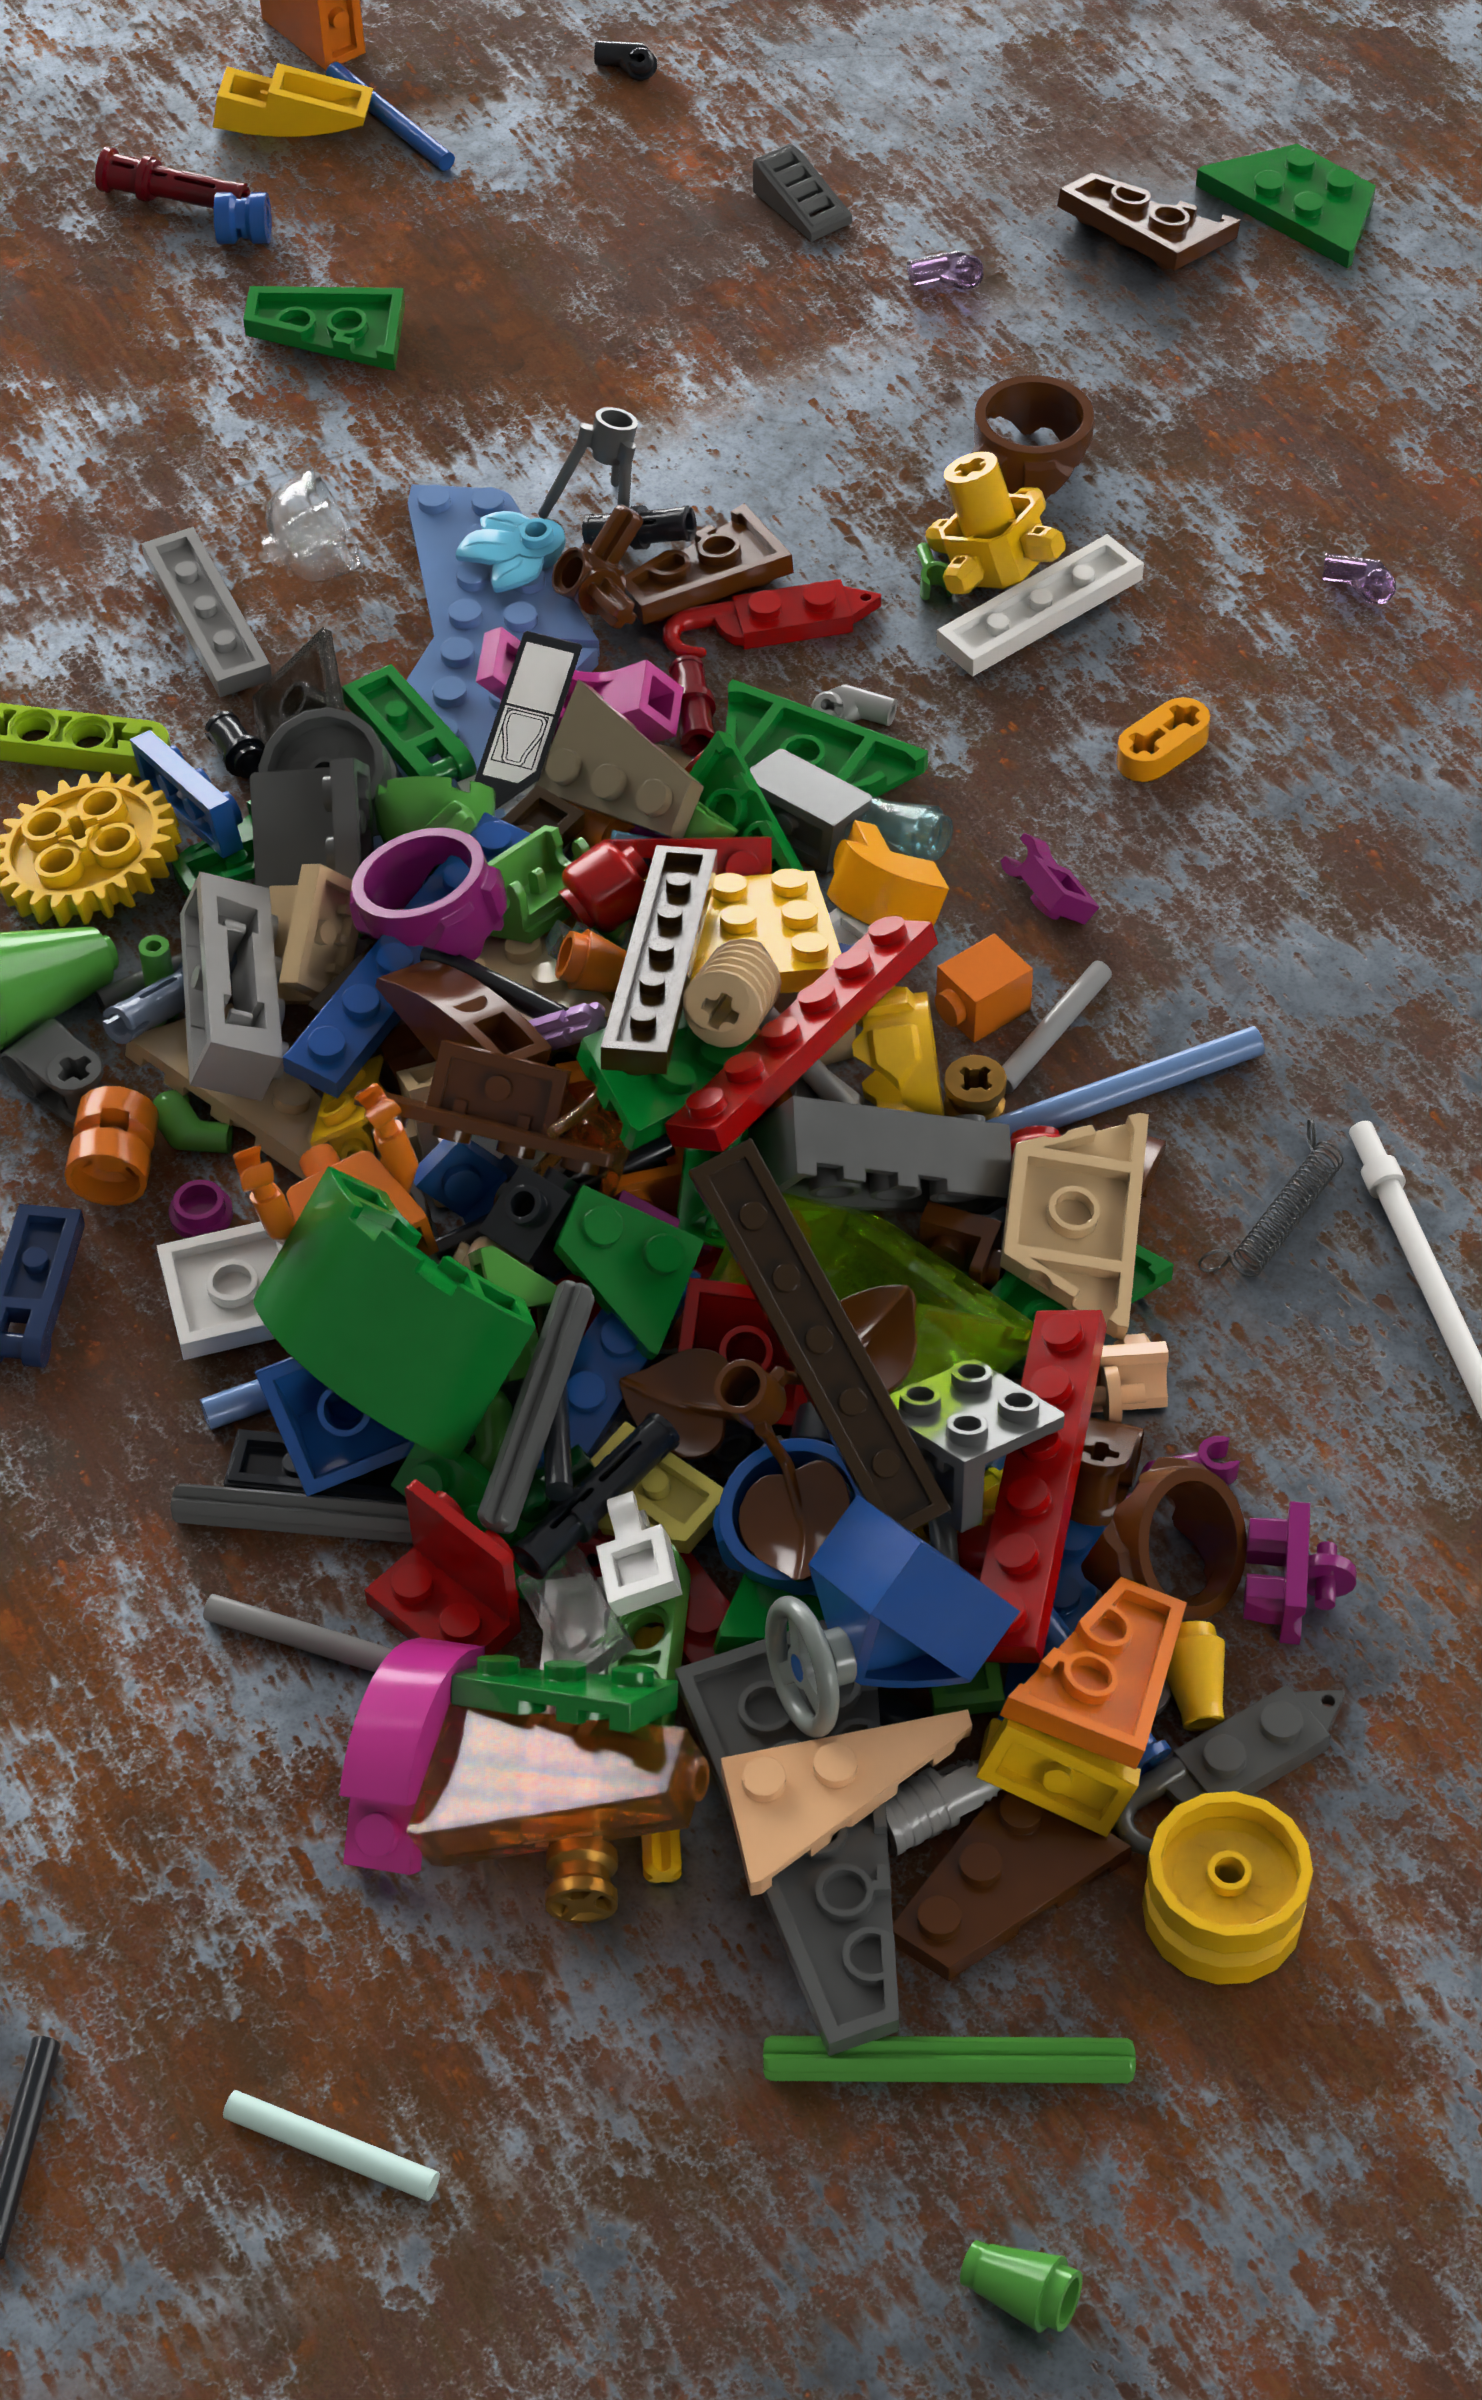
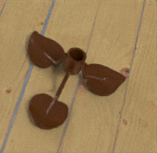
[619,1285,917,1582]

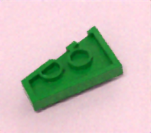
[451,1655,678,1733]

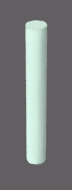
[223,2090,440,2201]

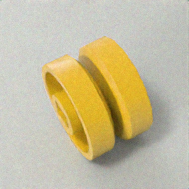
[1142,1791,1313,1985]

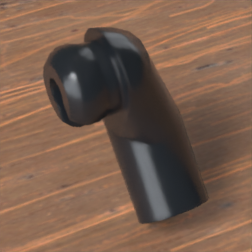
[594,40,657,81]

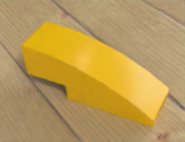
[213,63,373,137]

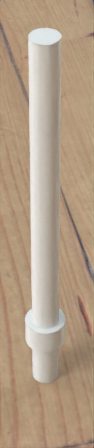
[1349,1121,1482,1420]

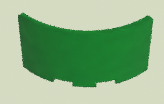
[253,1166,536,1460]

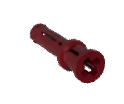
[95,146,250,209]

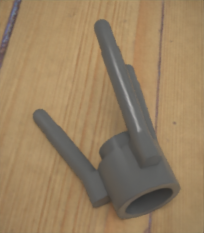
[538,407,638,519]

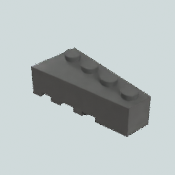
[748,1096,1012,1215]

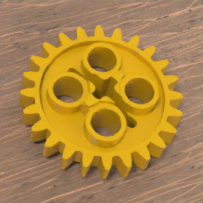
[0,772,182,927]

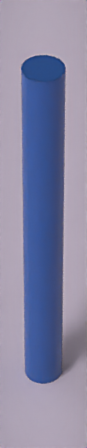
[326,62,455,171]

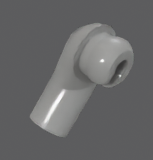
[812,684,898,726]

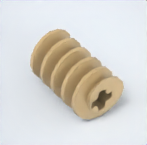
[683,938,782,1048]

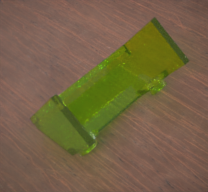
[710,1192,1034,1395]

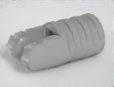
[886,1758,1002,1857]

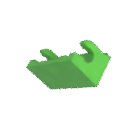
[487,825,590,943]

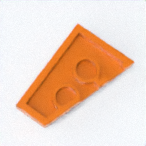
[1000,1577,1187,1769]

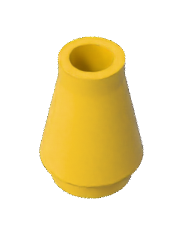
[1166,1621,1225,1731]

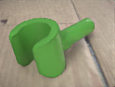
[916,543,952,600]

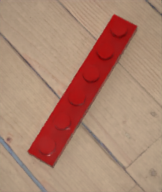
[664,916,938,1152]
[980,1310,1107,1663]

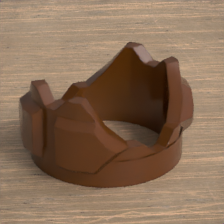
[971,375,1095,500]
[1081,1457,1247,1620]

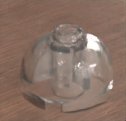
[261,468,364,583]

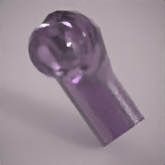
[907,251,984,290]
[1322,553,1396,605]

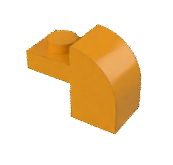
[826,820,949,928]

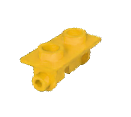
[310,1054,386,1160]

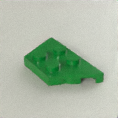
[1196,144,1376,268]
[726,679,928,800]
[576,1007,758,1151]

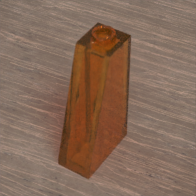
[406,1704,709,1867]

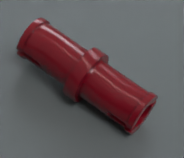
[669,655,716,757]

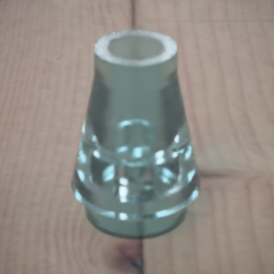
[862,797,953,861]

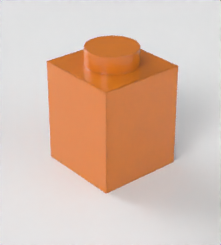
[935,933,1033,1043]

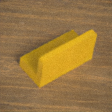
[976,1718,1141,1837]

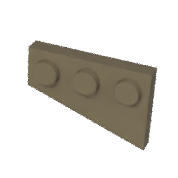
[534,679,704,838]

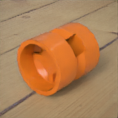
[64,1086,159,1206]

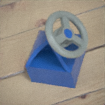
[765,1494,1020,1738]

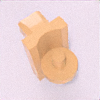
[1091,1333,1169,1423]

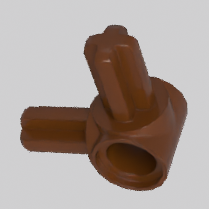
[552,504,643,629]

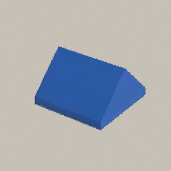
[255,1357,415,1496]

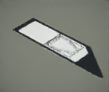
[474,631,582,810]

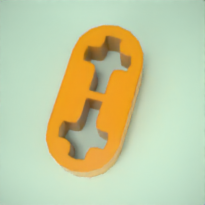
[1116,697,1210,782]

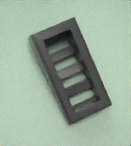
[753,143,852,242]

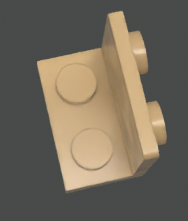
[269,864,359,1004]

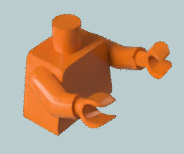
[233,1083,439,1256]

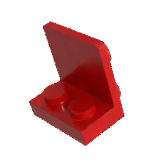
[364,1479,521,1656]

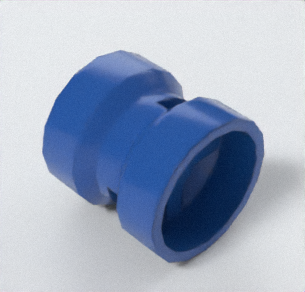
[214,192,272,244]

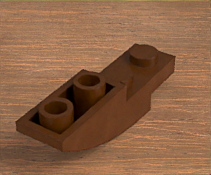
[375,960,584,1134]

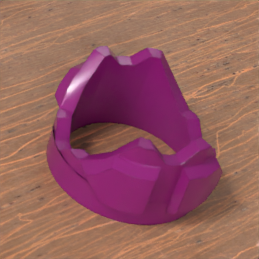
[349,828,507,961]

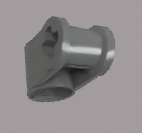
[0,1018,105,1128]

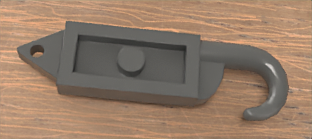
[1112,1684,1345,1856]

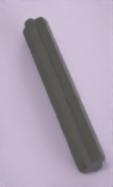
[477,1280,595,1534]
[171,1483,413,1543]

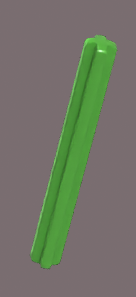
[763,2035,1136,2083]

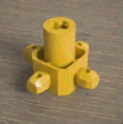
[925,452,1066,595]

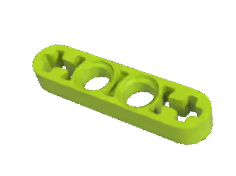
[0,703,171,777]

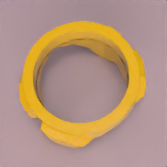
[852,986,944,1116]

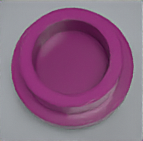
[169,1180,233,1238]

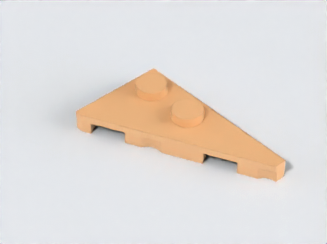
[721,1709,972,1896]

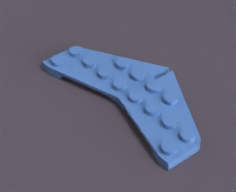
[394,484,600,788]

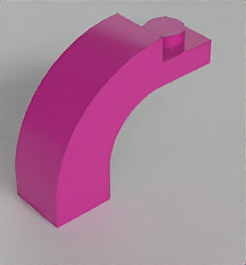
[476,626,684,744]
[339,1637,485,1875]

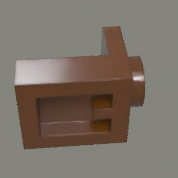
[919,1201,1006,1306]

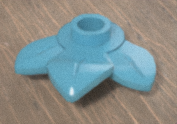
[456,511,566,593]

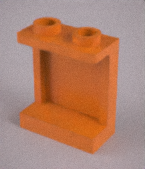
[260,0,366,71]

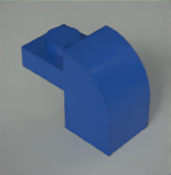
[414,1139,542,1224]

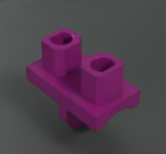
[1243,1501,1357,1645]

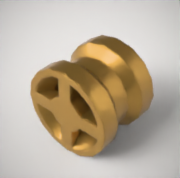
[943,1055,1007,1121]
[545,1836,618,1923]

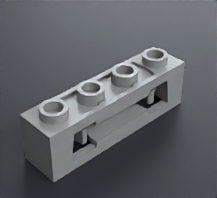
[180,872,289,1101]

